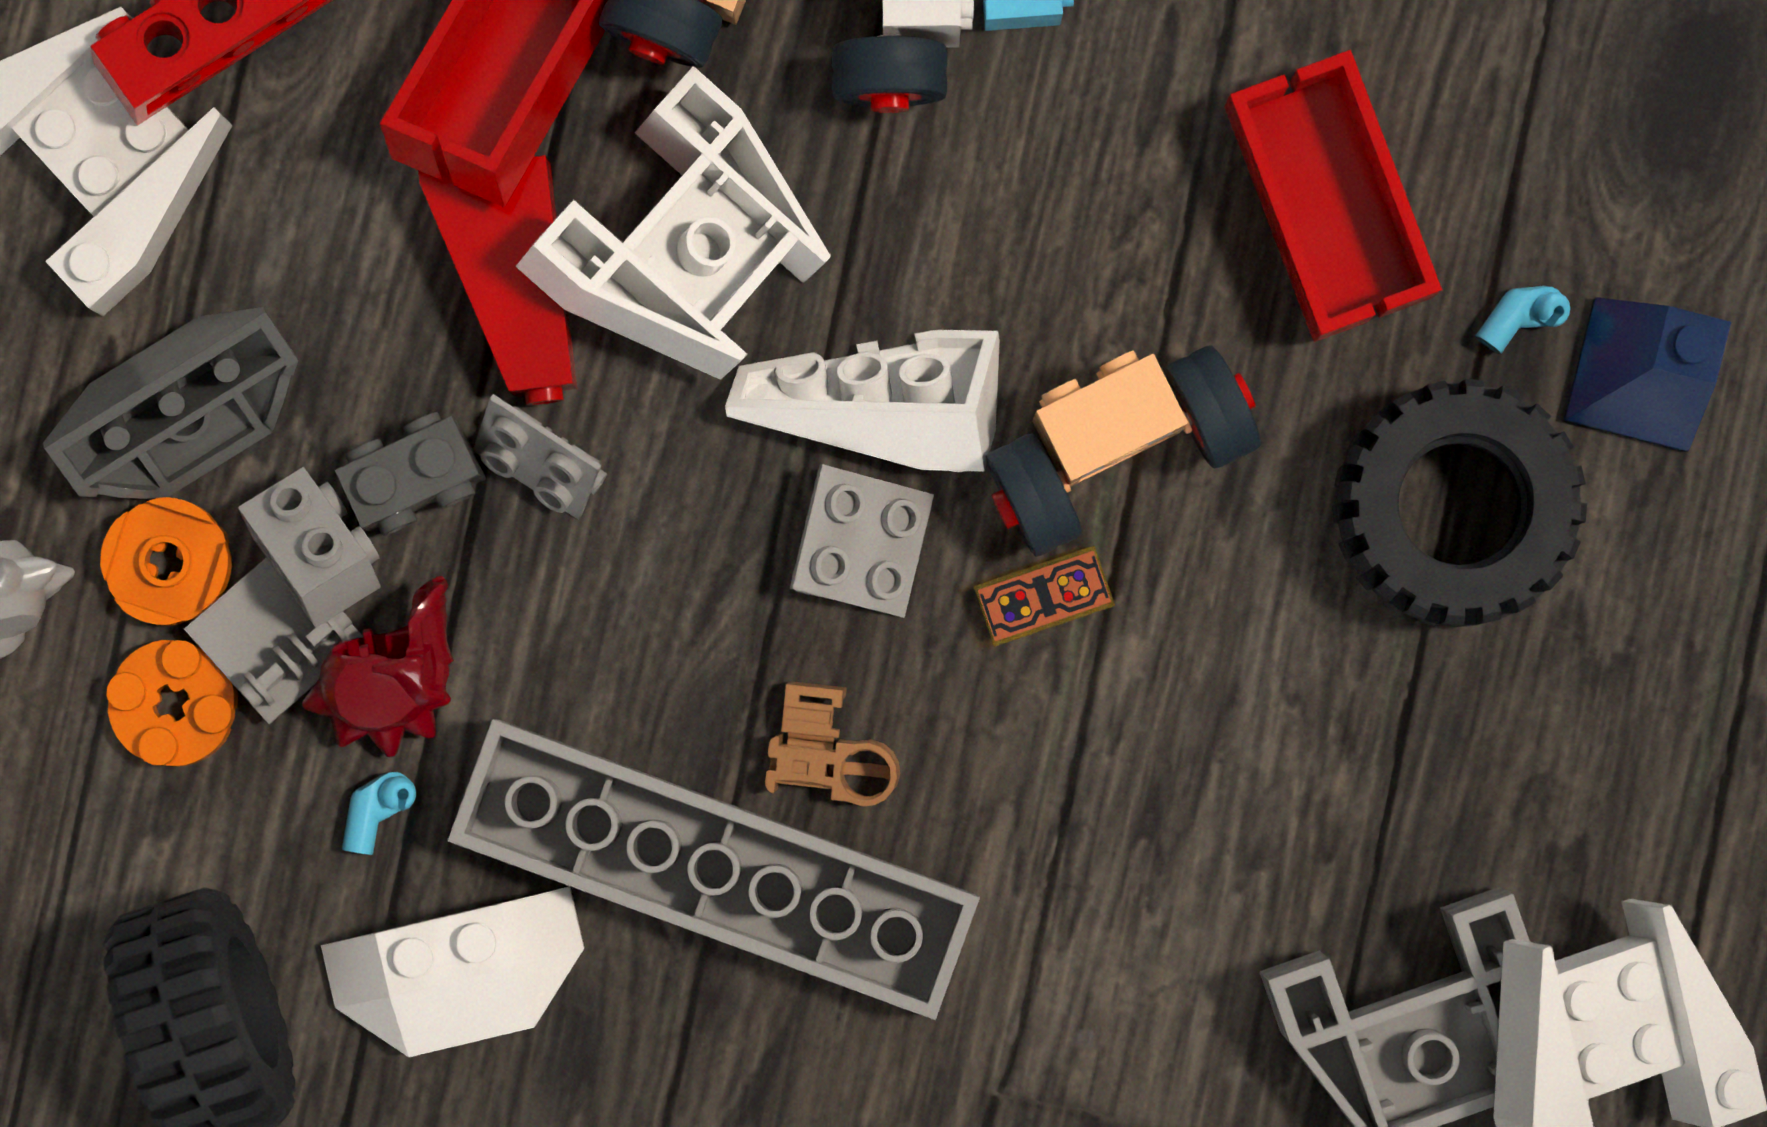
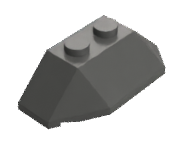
[43,307,298,499]

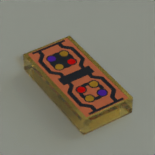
[973,546,1115,647]

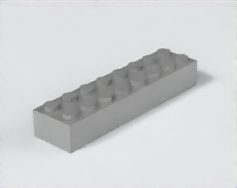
[448,719,980,1020]

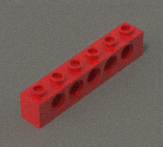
[90,0,333,126]

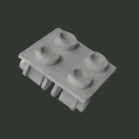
[473,394,607,520]
[790,464,934,618]
[184,558,363,725]

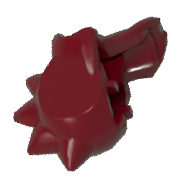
[302,576,454,757]

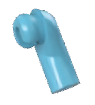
[1475,286,1571,354]
[342,772,416,855]

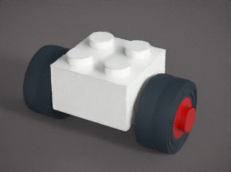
[832,0,974,113]

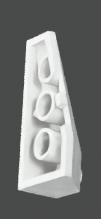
[725,330,999,472]

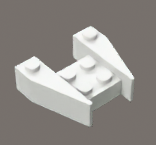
[0,7,232,316]
[516,66,831,380]
[1494,899,1767,1127]

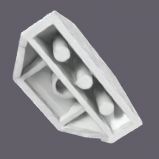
[321,886,585,1057]

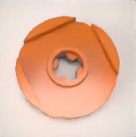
[100,497,232,626]
[106,640,238,766]

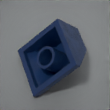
[1563,297,1731,452]

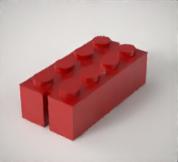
[380,0,608,207]
[1224,49,1442,342]

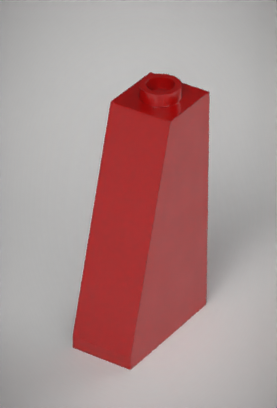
[418,155,577,406]

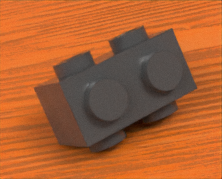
[335,412,486,536]

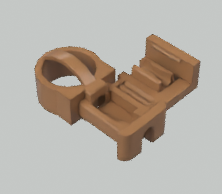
[765,681,900,806]

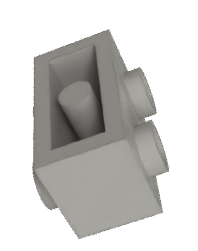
[238,467,381,628]

